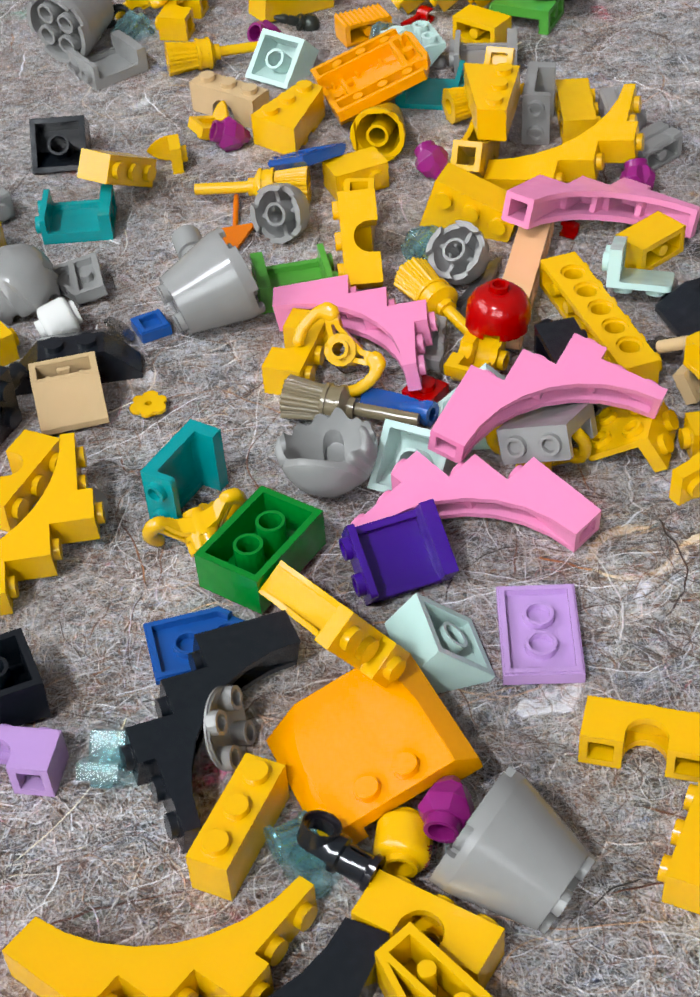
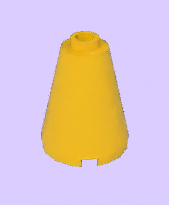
[350,102,406,161]

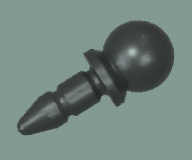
[274,13,320,32]

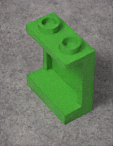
[489,0,564,35]
[250,243,338,314]

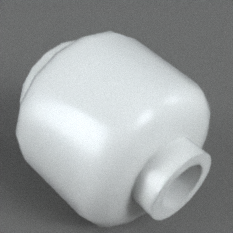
[33,297,83,337]

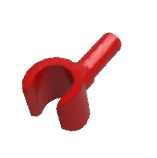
[400,5,435,26]
[559,220,580,240]

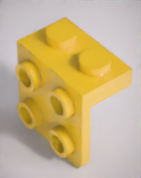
[588,400,679,473]

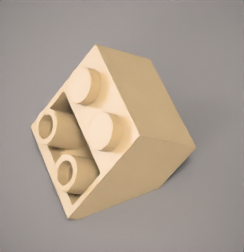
[28,351,110,435]

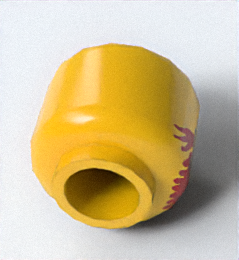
[372,807,433,878]

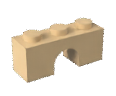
[189,70,270,129]

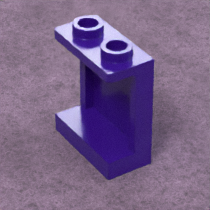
[339,499,459,606]

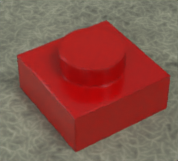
[401,375,449,403]

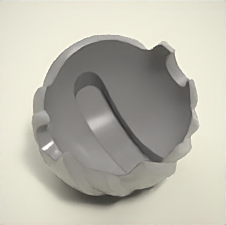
[0,243,60,325]
[275,407,378,498]

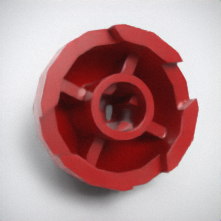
[465,278,531,342]

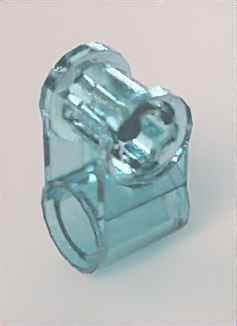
[263,809,333,900]

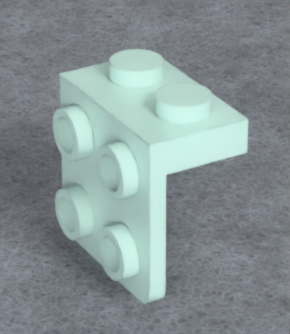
[602,236,675,297]

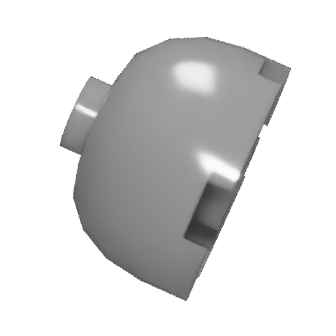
[250,183,311,244]
[426,220,490,286]

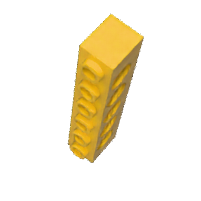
[539,251,663,384]

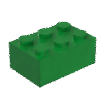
[194,485,326,615]

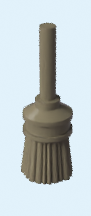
[279,374,420,427]

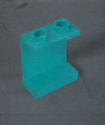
[395,60,465,110]

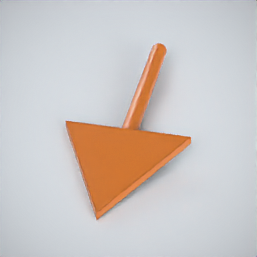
[213,194,254,249]

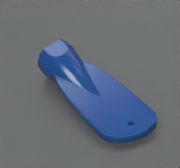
[360,387,439,427]

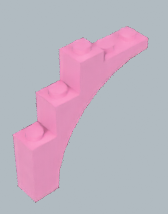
[501,174,700,239]
[272,274,438,391]
[428,333,668,463]
[351,451,602,553]

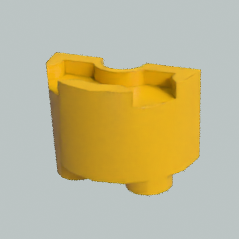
[443,331,510,382]

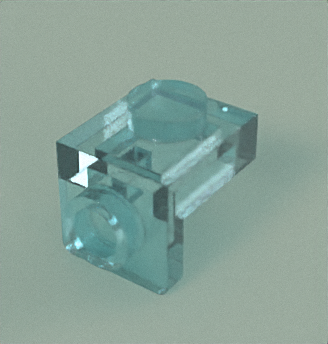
[111,9,155,39]
[76,728,132,788]

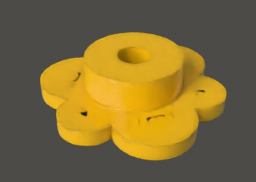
[129,390,167,418]

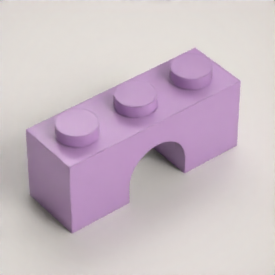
[0,724,69,797]

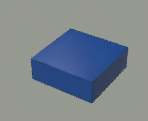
[130,309,173,344]

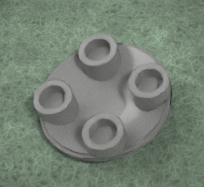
[203,685,256,772]

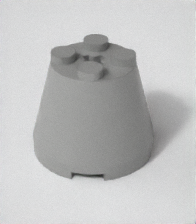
[26,0,114,63]
[155,227,266,335]
[429,765,597,934]

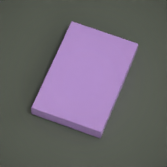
[496,584,586,685]

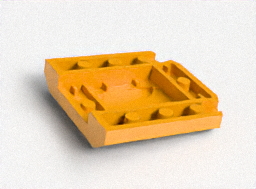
[310,28,431,126]
[266,654,483,845]

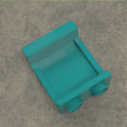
[35,184,117,245]
[140,419,229,519]

